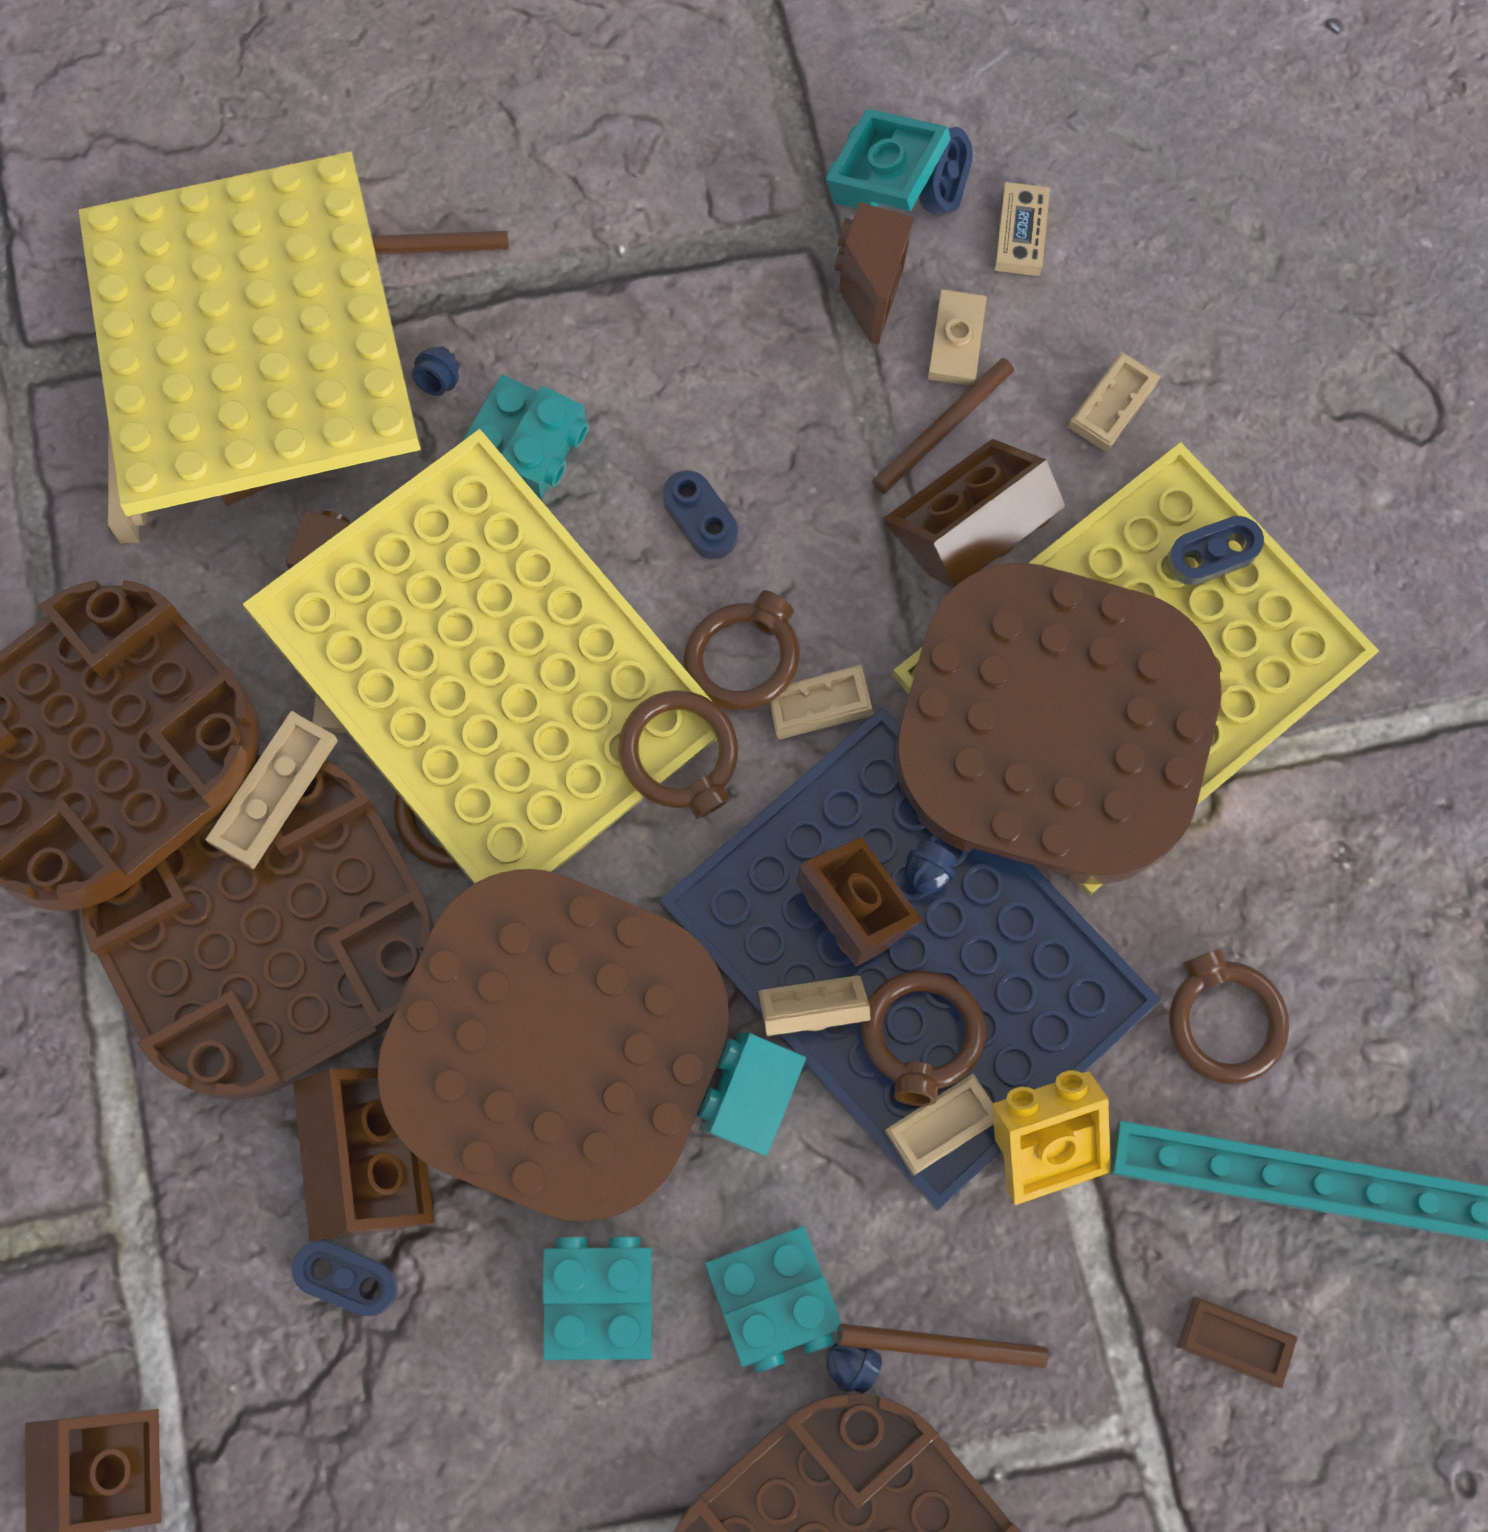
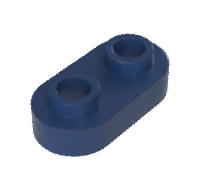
[919,127,973,215]
[663,470,738,559]
[1167,516,1264,585]
[292,1241,398,1316]

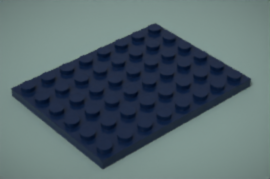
[659,707,1162,1211]

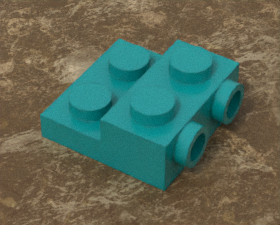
[826,108,951,211]
[462,374,589,499]
[705,1226,841,1374]
[543,1237,652,1360]

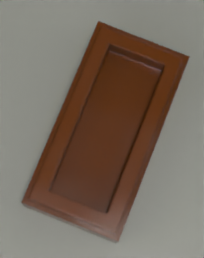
[1177,1297,1298,1389]

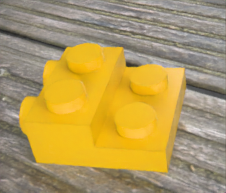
[992,1070,1111,1205]

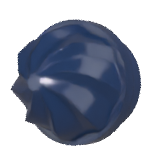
[412,346,460,396]
[906,840,957,893]
[826,1343,882,1394]

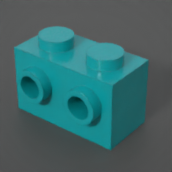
[698,1032,807,1156]

